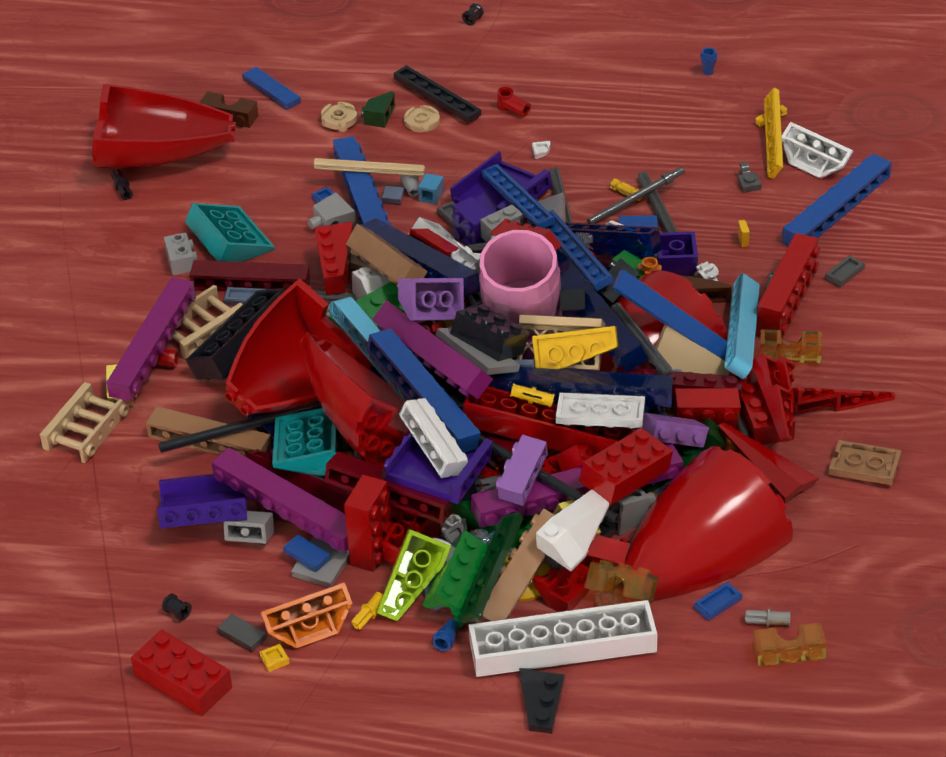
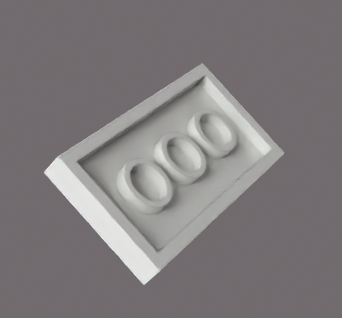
[556,393,645,428]

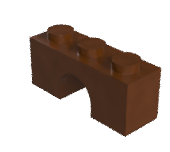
[199,91,258,128]

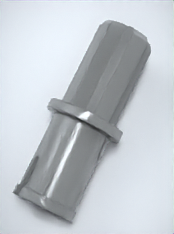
[745,609,790,627]

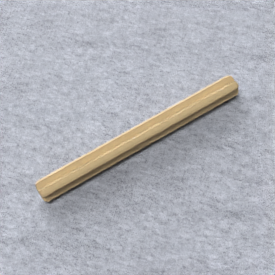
[314,158,425,176]

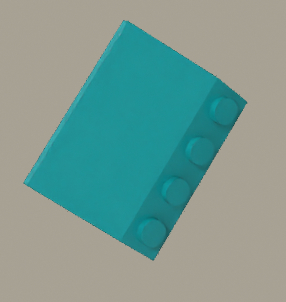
[185,203,275,262]
[272,408,343,476]

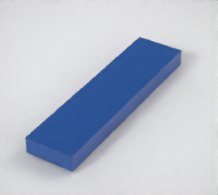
[242,67,301,109]

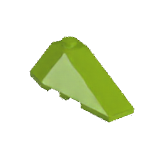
[377,529,451,621]

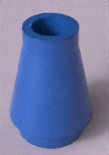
[700,47,718,75]
[433,619,459,651]

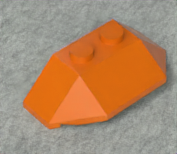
[260,582,353,649]

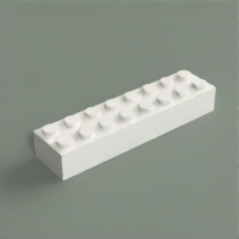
[469,600,657,677]

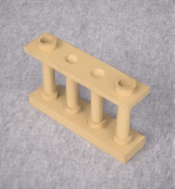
[172,285,243,359]
[40,382,129,463]

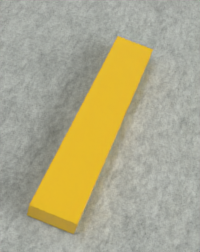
[764,88,783,179]

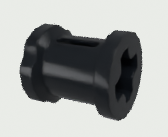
[462,3,484,25]
[162,593,192,621]

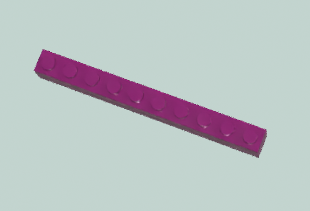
[471,443,683,528]

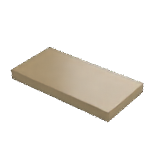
[649,326,730,376]

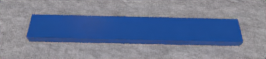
[481,164,556,228]
[545,210,614,291]
[612,270,727,361]

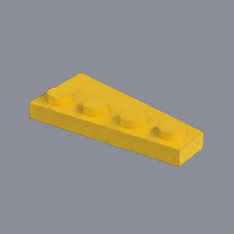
[532,326,618,378]

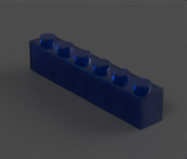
[556,222,662,258]

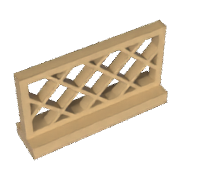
[517,315,605,371]

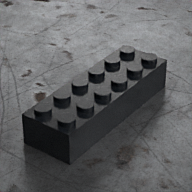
[186,288,285,380]

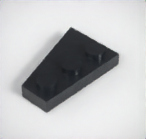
[519,668,565,734]

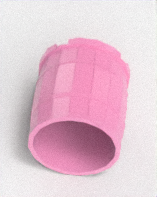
[479,230,563,334]

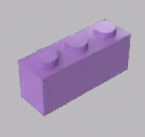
[639,413,709,448]
[496,435,548,506]

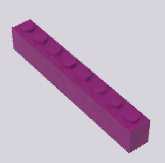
[107,277,197,402]
[372,300,493,399]
[211,447,348,553]

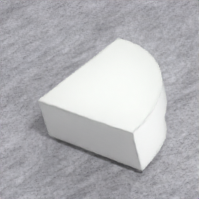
[532,141,550,159]

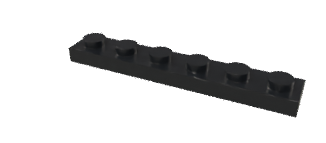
[394,65,481,123]

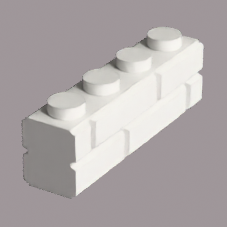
[399,398,468,478]

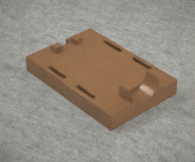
[829,440,902,485]

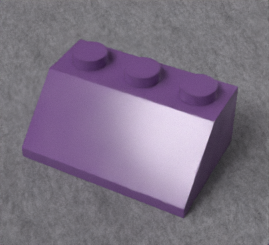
[398,278,464,321]

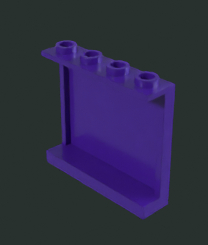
[450,151,552,214]
[384,432,493,504]
[157,474,247,529]

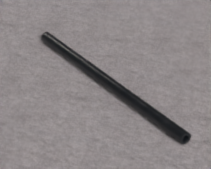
[158,400,322,453]
[478,434,620,524]

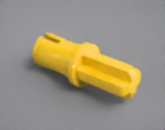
[351,592,383,630]

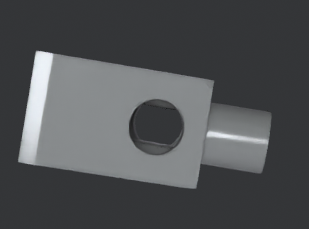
[307,193,356,230]
[607,488,656,536]

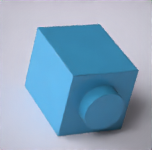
[418,173,444,205]

